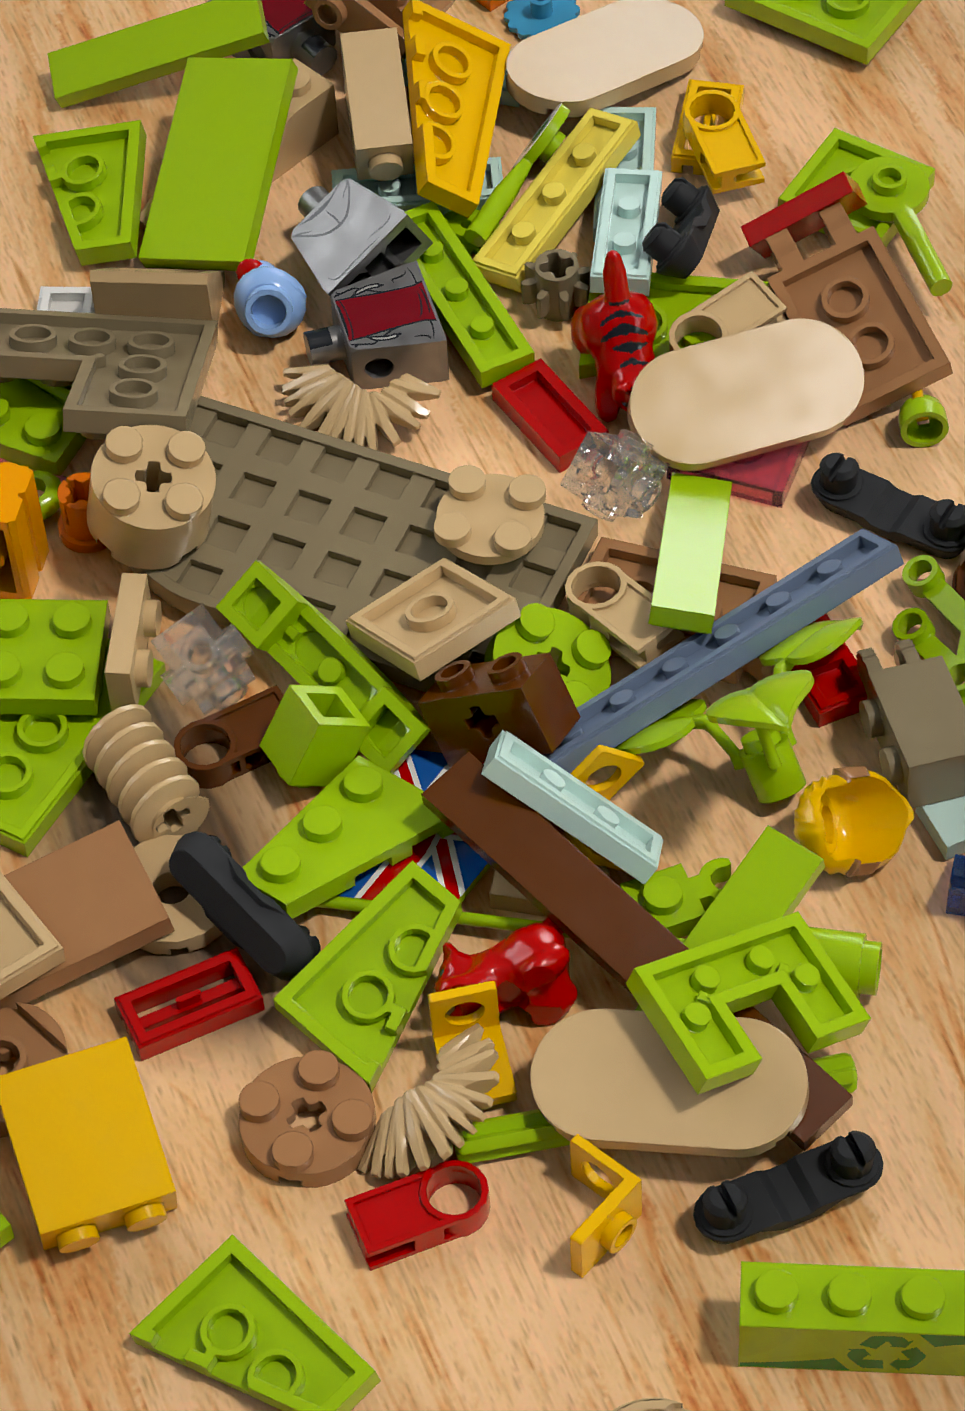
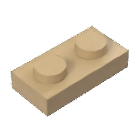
[104,573,162,711]

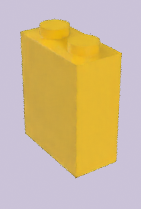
[0,1036,177,1253]

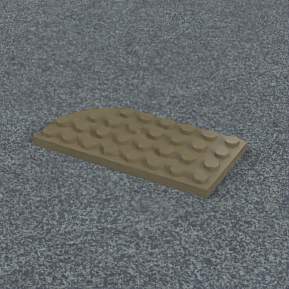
[130,396,598,692]

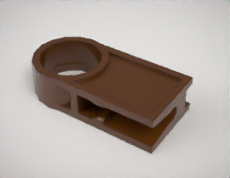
[173,685,284,789]

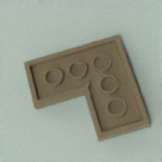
[0,308,218,440]

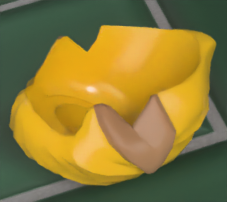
[793,766,914,877]

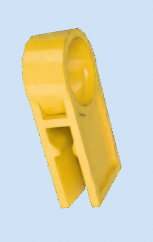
[683,90,766,194]

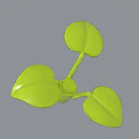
[615,617,864,803]

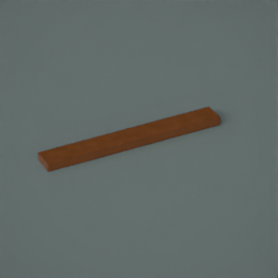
[421,752,853,1151]

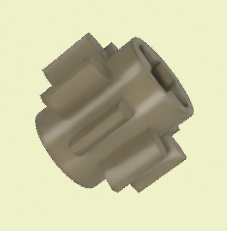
[521,249,591,322]

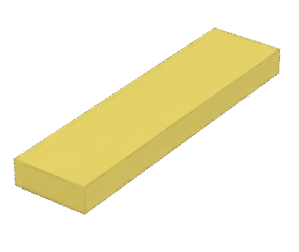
[473,108,641,293]

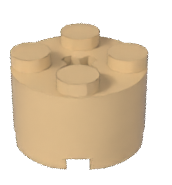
[86,425,216,570]

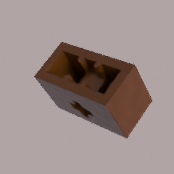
[417,652,581,767]

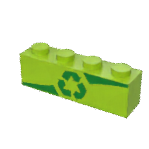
[738,1261,965,1376]

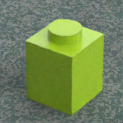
[259,684,371,788]

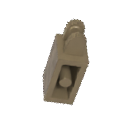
[856,639,965,808]

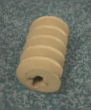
[82,704,210,843]

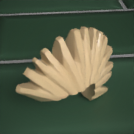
[282,363,441,451]
[357,1023,500,1179]

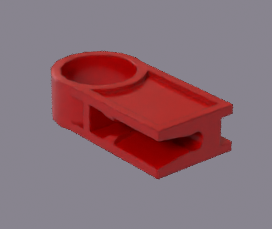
[344,1160,490,1271]

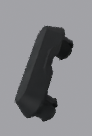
[642,177,720,279]
[811,453,965,559]
[169,831,321,981]
[693,1131,884,1244]

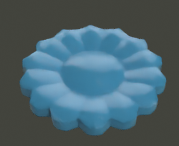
[504,0,580,39]

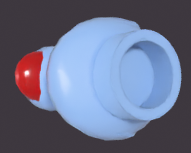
[234,258,307,338]

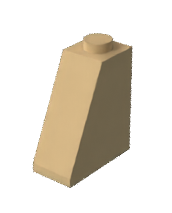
[340,27,414,181]

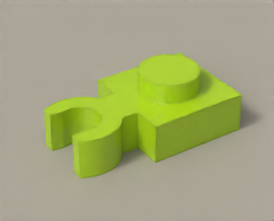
[620,858,731,938]

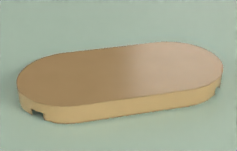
[506,0,704,118]
[627,318,864,471]
[530,1009,809,1158]

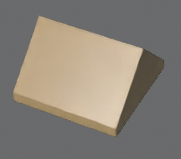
[90,267,225,321]

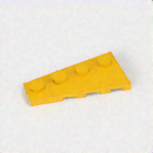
[402,0,511,218]

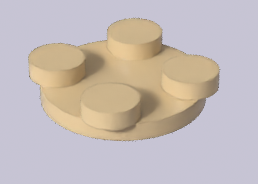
[434,465,546,565]

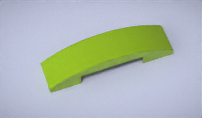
[216,560,431,774]

